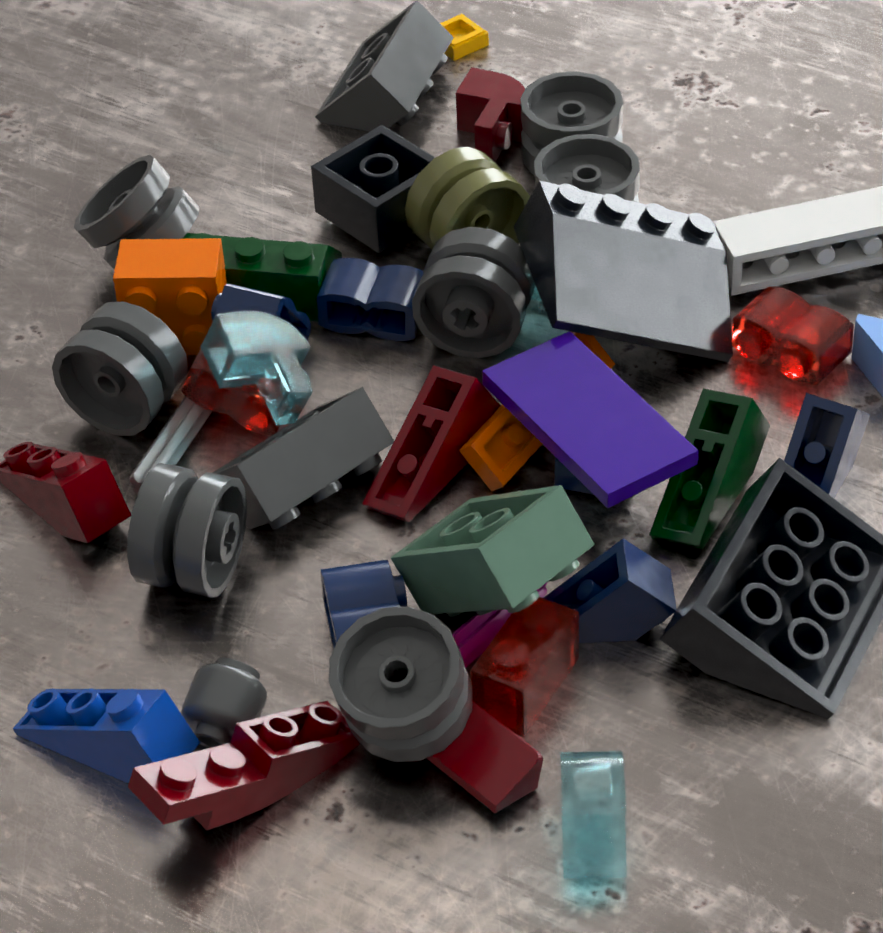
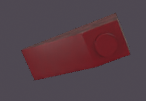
[362,365,501,523]

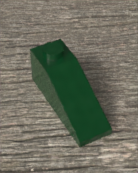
[649,388,770,550]

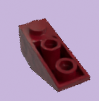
[0,442,131,543]

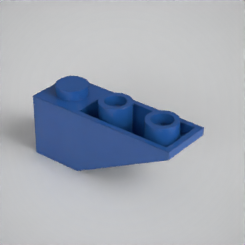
[13,688,200,783]

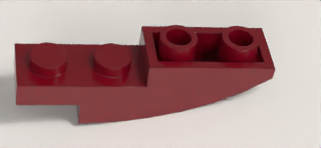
[128,701,360,830]

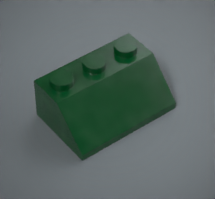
[182,233,342,322]

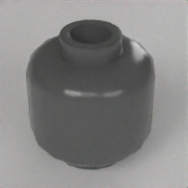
[181,658,267,748]

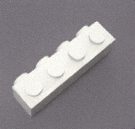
[713,186,883,296]

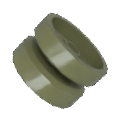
[405,147,530,249]

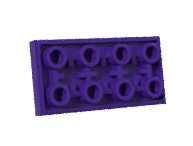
[482,331,698,508]

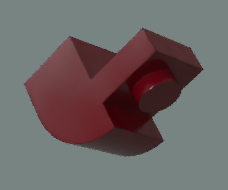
[456,67,525,162]

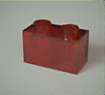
[471,597,579,737]

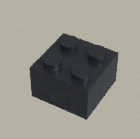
[311,125,436,253]

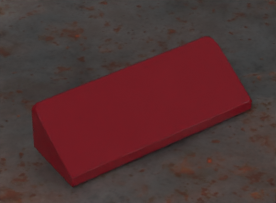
[427,700,543,813]

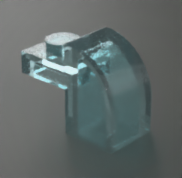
[200,311,313,426]
[559,751,627,879]

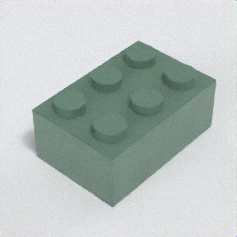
[391,485,595,617]

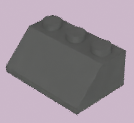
[315,0,454,132]
[212,387,394,530]

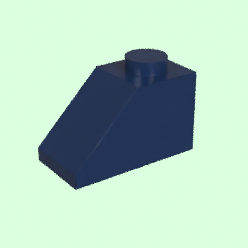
[784,393,870,498]
[543,538,677,645]

